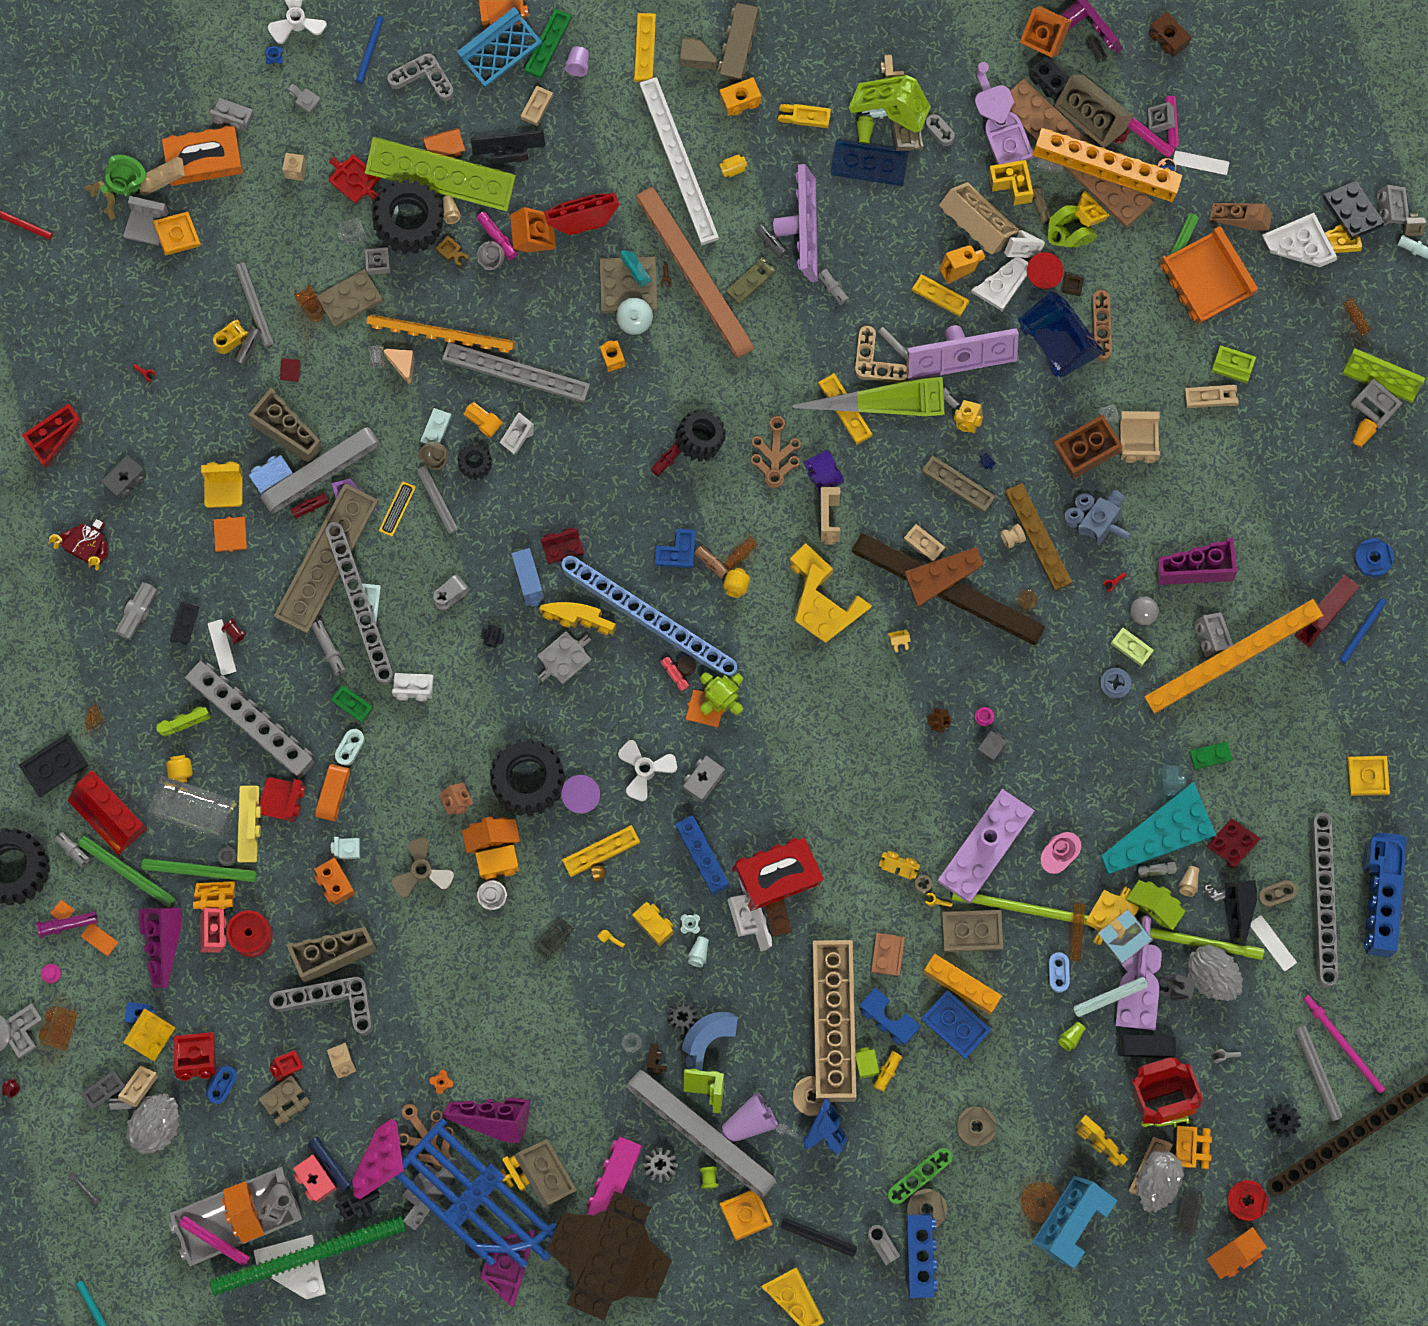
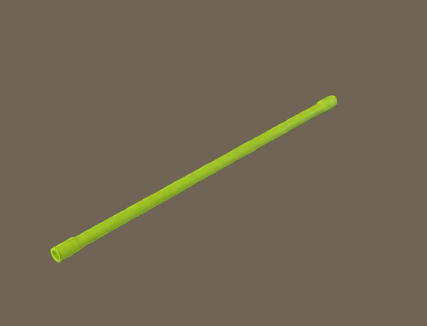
[952,893,1264,960]

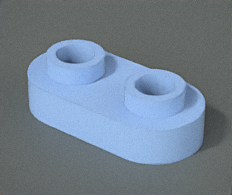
[1049,952,1070,993]

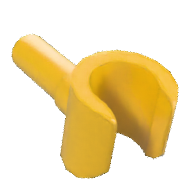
[925,893,953,908]
[597,930,625,948]

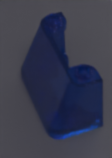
[1018,291,1104,378]

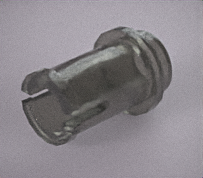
[1088,38,1108,63]

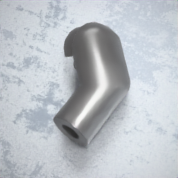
[1203,885,1226,903]

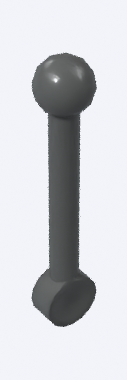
[69,1173,99,1205]

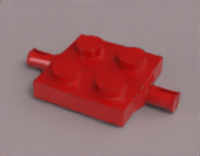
[328,154,381,205]

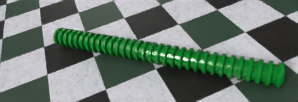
[209,1215,406,1297]

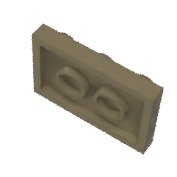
[316,269,383,328]
[942,910,1003,952]
[515,1139,577,1208]

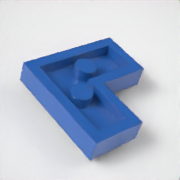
[655,529,696,568]

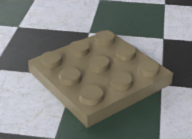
[600,257,657,313]

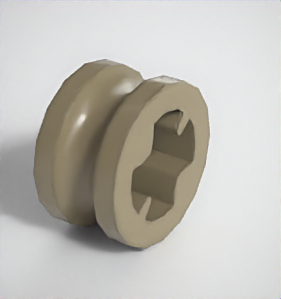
[914,875,932,894]

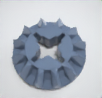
[1100,668,1131,699]

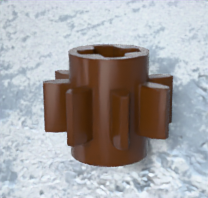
[927,708,951,732]

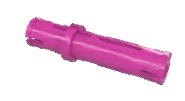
[476,211,518,260]

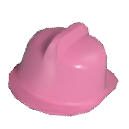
[1040,832,1081,874]

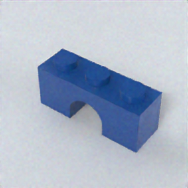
[859,988,921,1046]

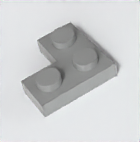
[6,1003,44,1059]

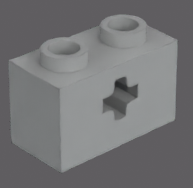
[683,756,725,803]

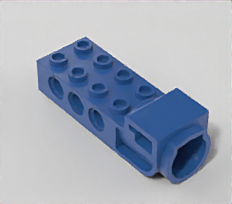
[1363,833,1407,958]

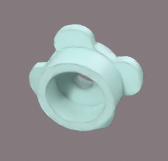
[680,914,700,934]

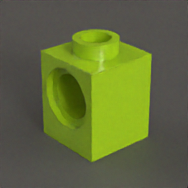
[855,1047,879,1079]

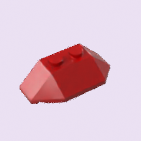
[544,193,619,235]

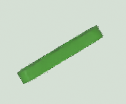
[888,1148,952,1205]

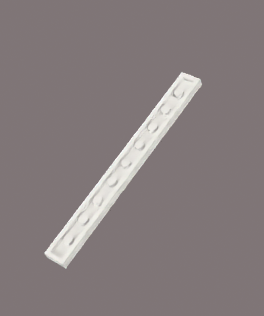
[640,77,719,246]

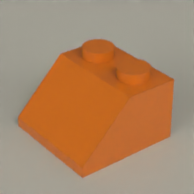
[510,207,556,252]

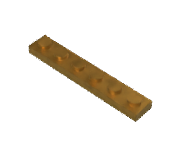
[1005,483,1072,591]

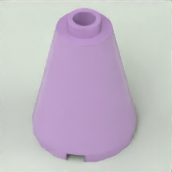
[721,1093,778,1143]

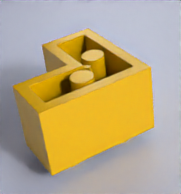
[988,160,1033,205]

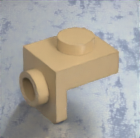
[881,55,904,79]
[327,1043,356,1078]

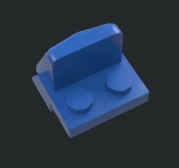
[804,1098,848,1154]

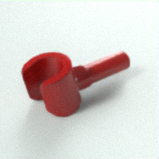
[133,364,156,382]
[1103,572,1127,592]

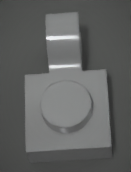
[288,84,321,114]

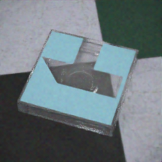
[1098,909,1153,964]

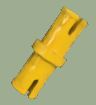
[873,1051,903,1092]

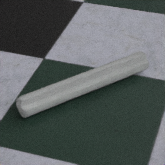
[417,466,458,534]

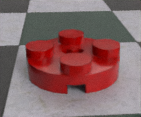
[1227,1180,1268,1221]

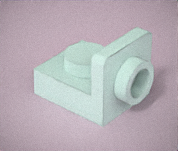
[331,837,360,859]

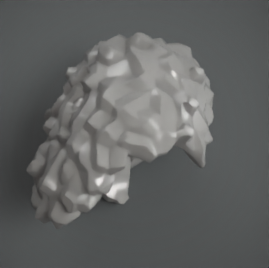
[1187,944,1243,1001]
[126,1093,180,1154]
[1135,1150,1184,1213]

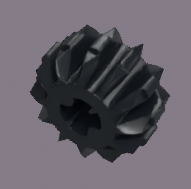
[1267,1104,1301,1138]

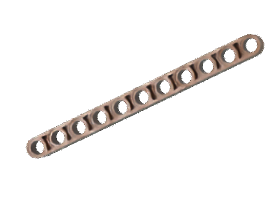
[636,186,754,359]

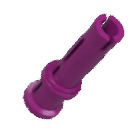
[36,911,98,939]

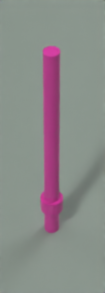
[1303,995,1385,1094]

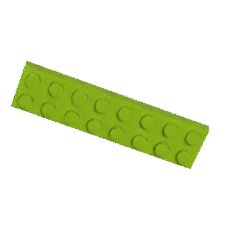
[365,137,516,211]

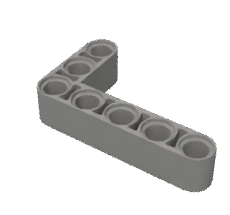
[269,977,373,1036]

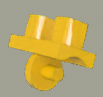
[500,1155,530,1192]

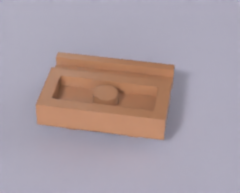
[871,933,905,977]

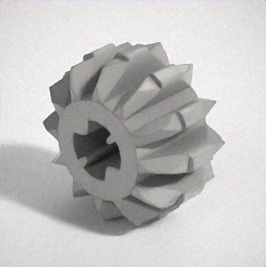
[644,1148,678,1183]

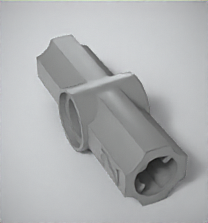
[115,582,158,640]

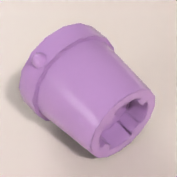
[565,46,589,77]

